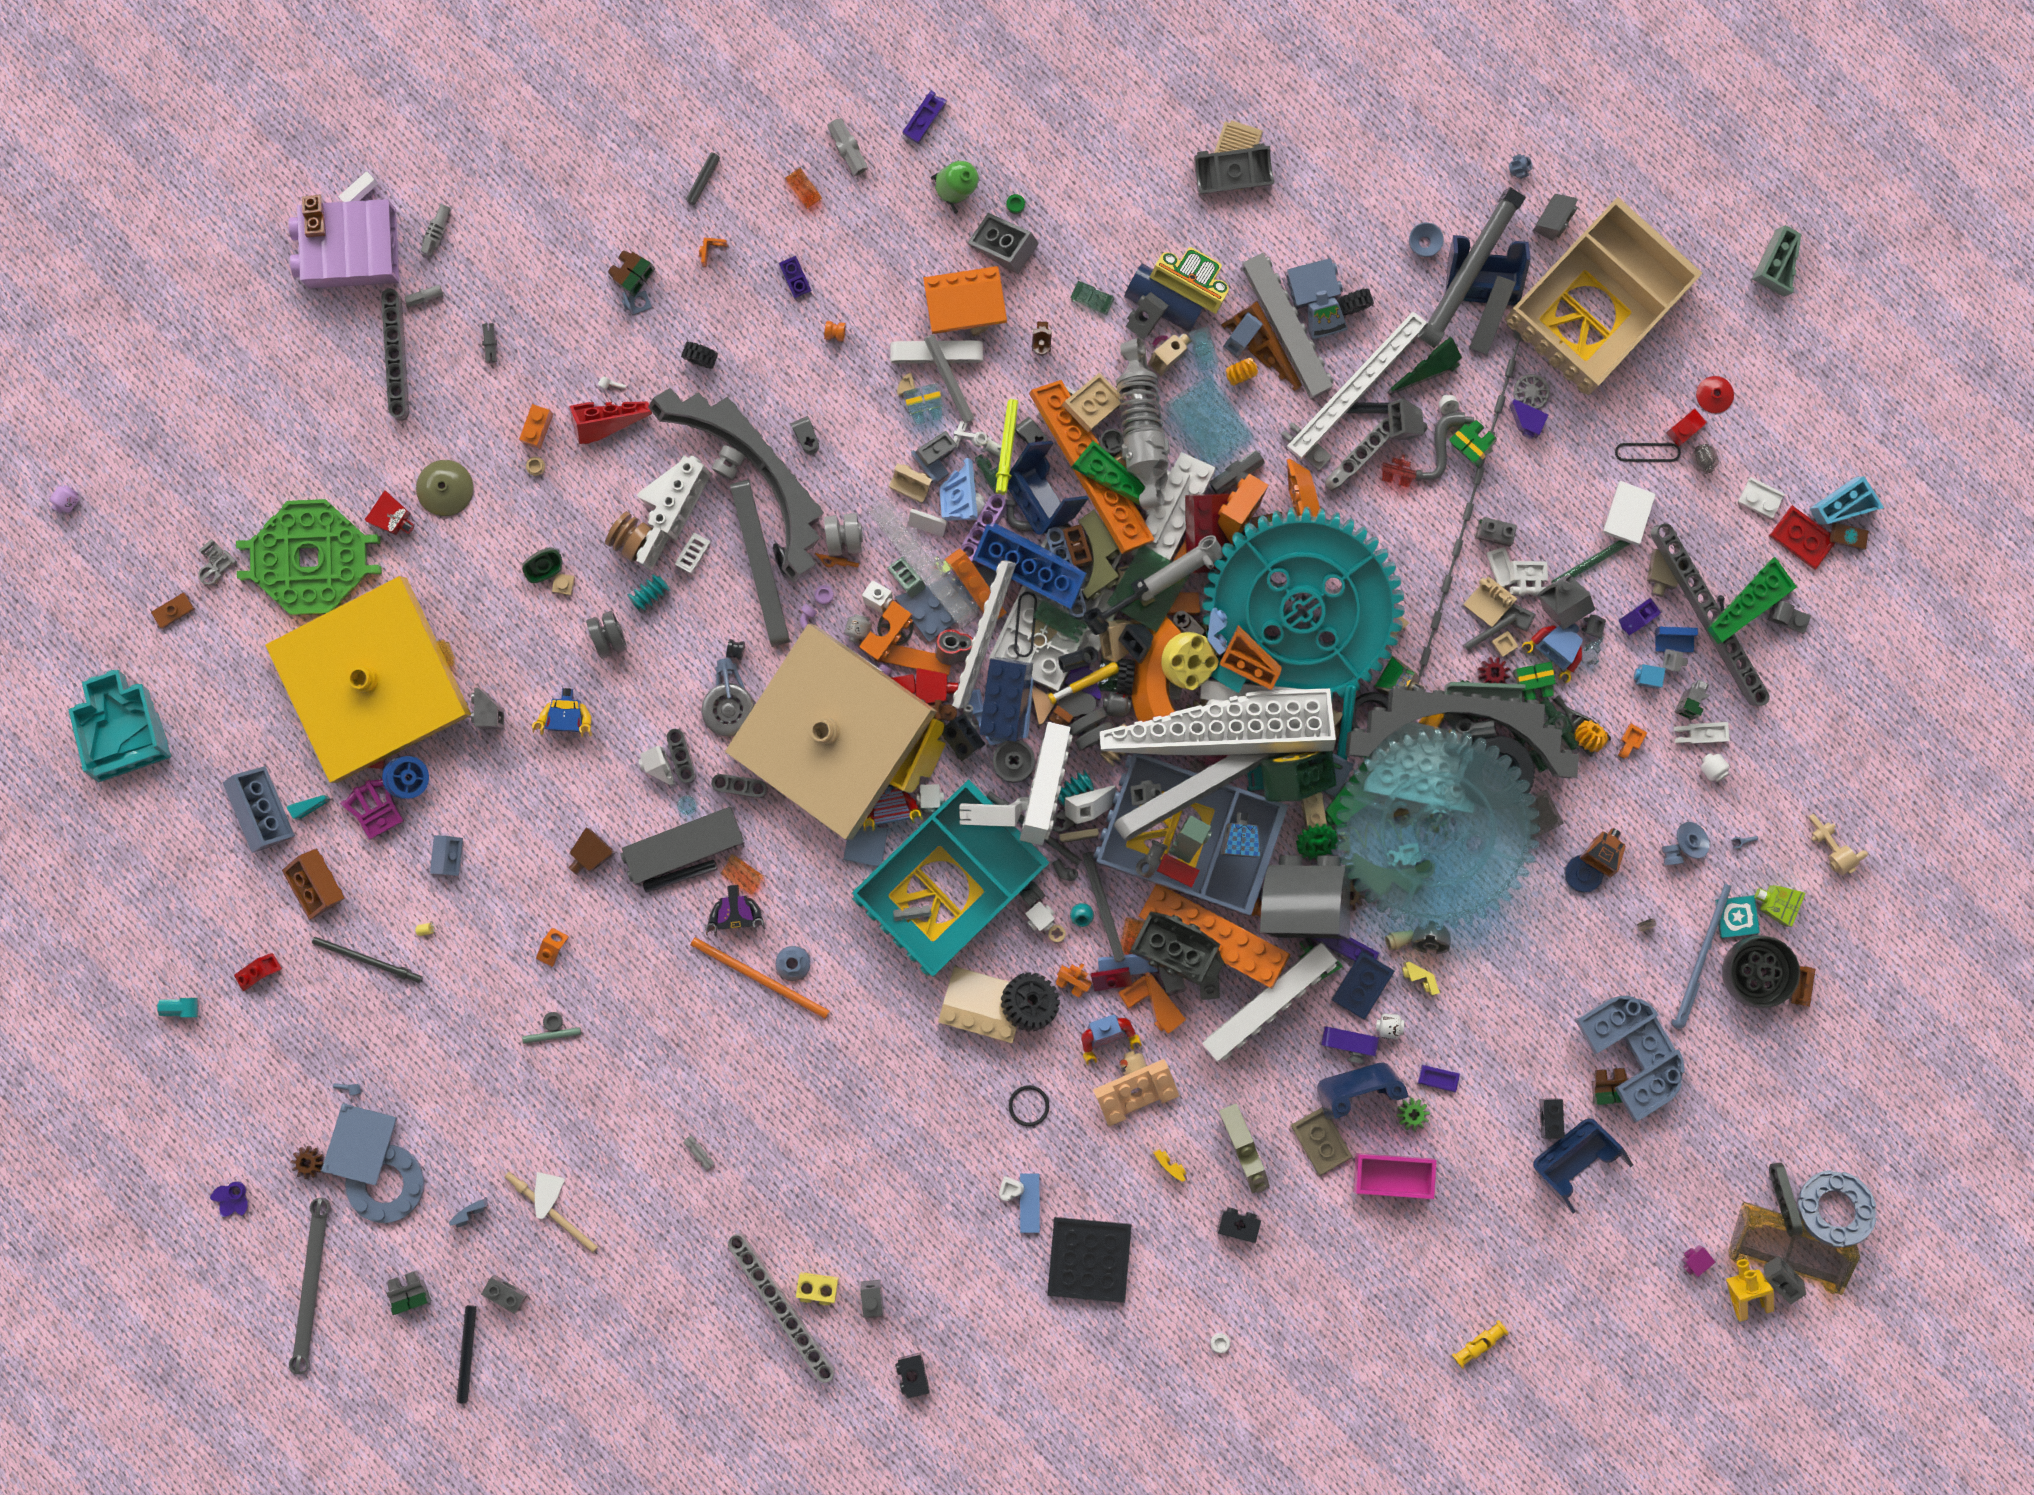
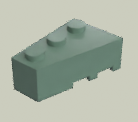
[1752,225,1801,297]
[1168,815,1212,863]

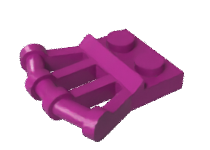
[340,779,404,840]

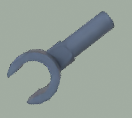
[1732,836,1758,848]
[333,1083,361,1095]

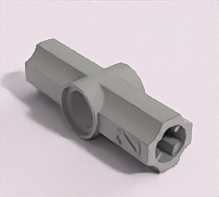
[827,118,868,176]

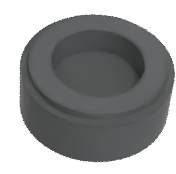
[543,1012,563,1031]

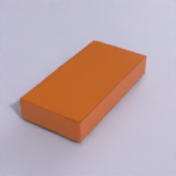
[1118,973,1155,1009]

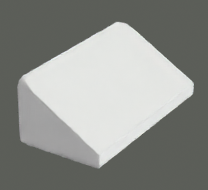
[908,509,947,537]

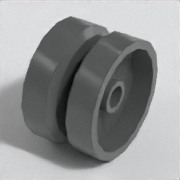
[586,610,627,659]
[1067,707,1114,751]
[993,740,1035,783]

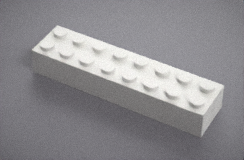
[1202,941,1337,1062]

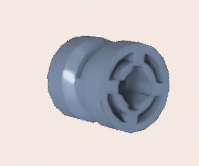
[1662,844,1684,866]

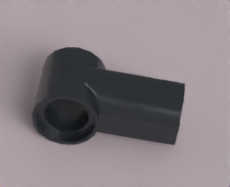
[1058,646,1099,673]

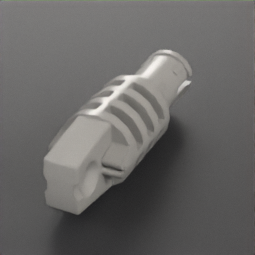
[421,204,452,257]

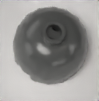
[1412,919,1451,954]

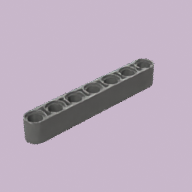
[381,288,409,421]

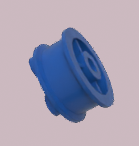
[382,756,429,799]

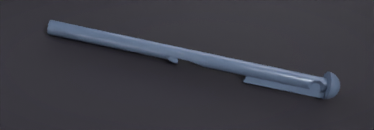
[1671,884,1732,1029]

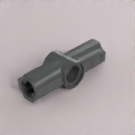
[1209,450,1265,494]

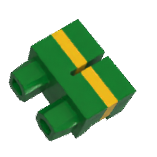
[1449,420,1497,468]
[1513,661,1556,702]

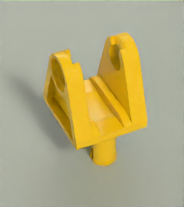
[1726,1259,1774,1322]

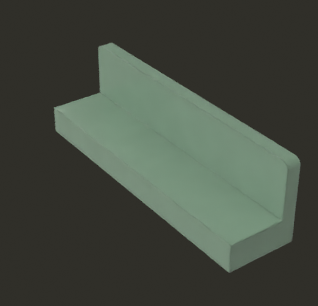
[1444,682,1526,702]

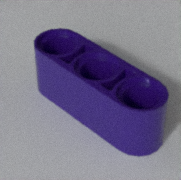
[1321,1026,1380,1056]

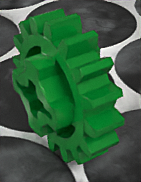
[1296,823,1339,861]

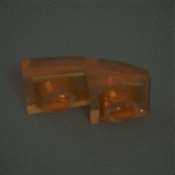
[784,167,822,209]

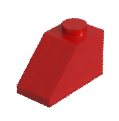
[1666,408,1707,447]

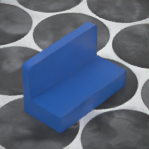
[1655,626,1698,653]

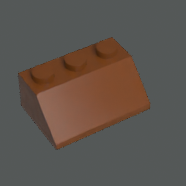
[282,848,345,920]

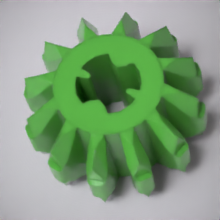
[1396,1098,1430,1131]

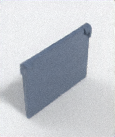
[321,1103,397,1186]

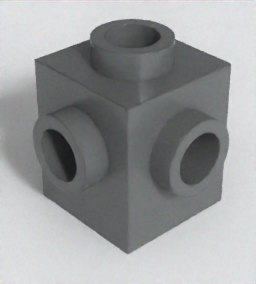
[1131,781,1162,806]

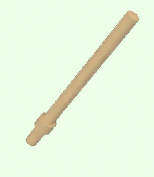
[504,1171,598,1253]

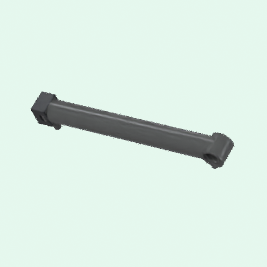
[1418,187,1526,348]

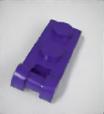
[902,90,947,144]

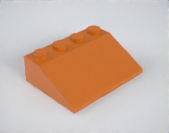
[923,266,1007,334]

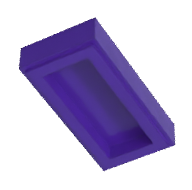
[1418,1065,1460,1092]

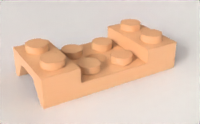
[1093,1059,1180,1127]

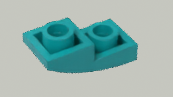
[1211,655,1247,693]

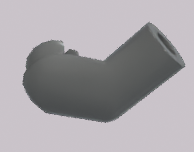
[1052,859,1078,881]

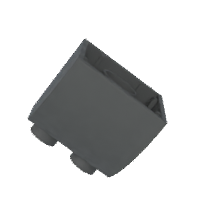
[1260,855,1351,939]

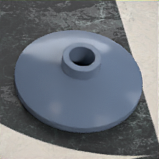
[1677,822,1710,859]

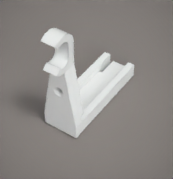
[960,797,1029,826]

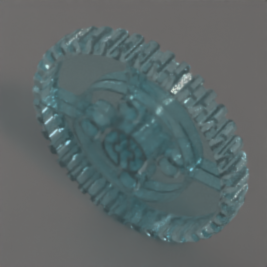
[1335,728,1541,930]

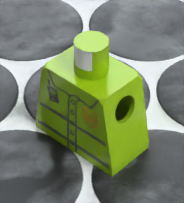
[1754,885,1806,927]

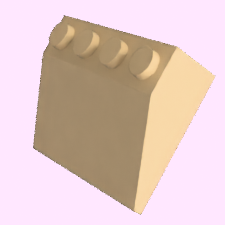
[938,966,1018,1043]

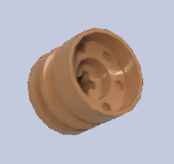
[605,511,653,562]

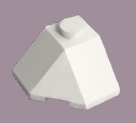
[638,745,675,786]

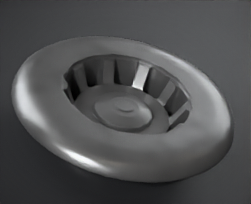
[701,683,755,736]

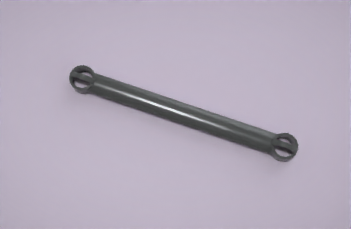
[289,1197,331,1374]

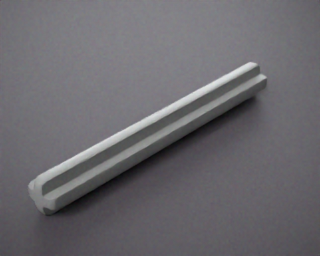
[924,335,974,423]

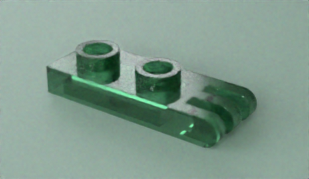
[1033,600,1087,643]

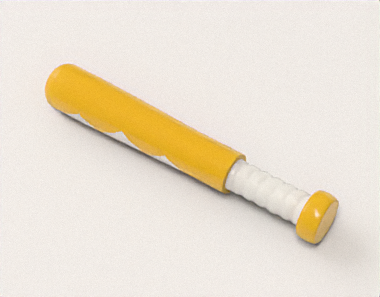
[1047,662,1119,705]

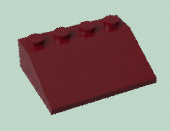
[1185,493,1235,573]

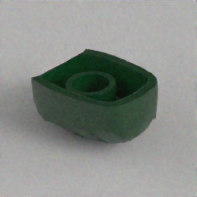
[521,547,562,583]

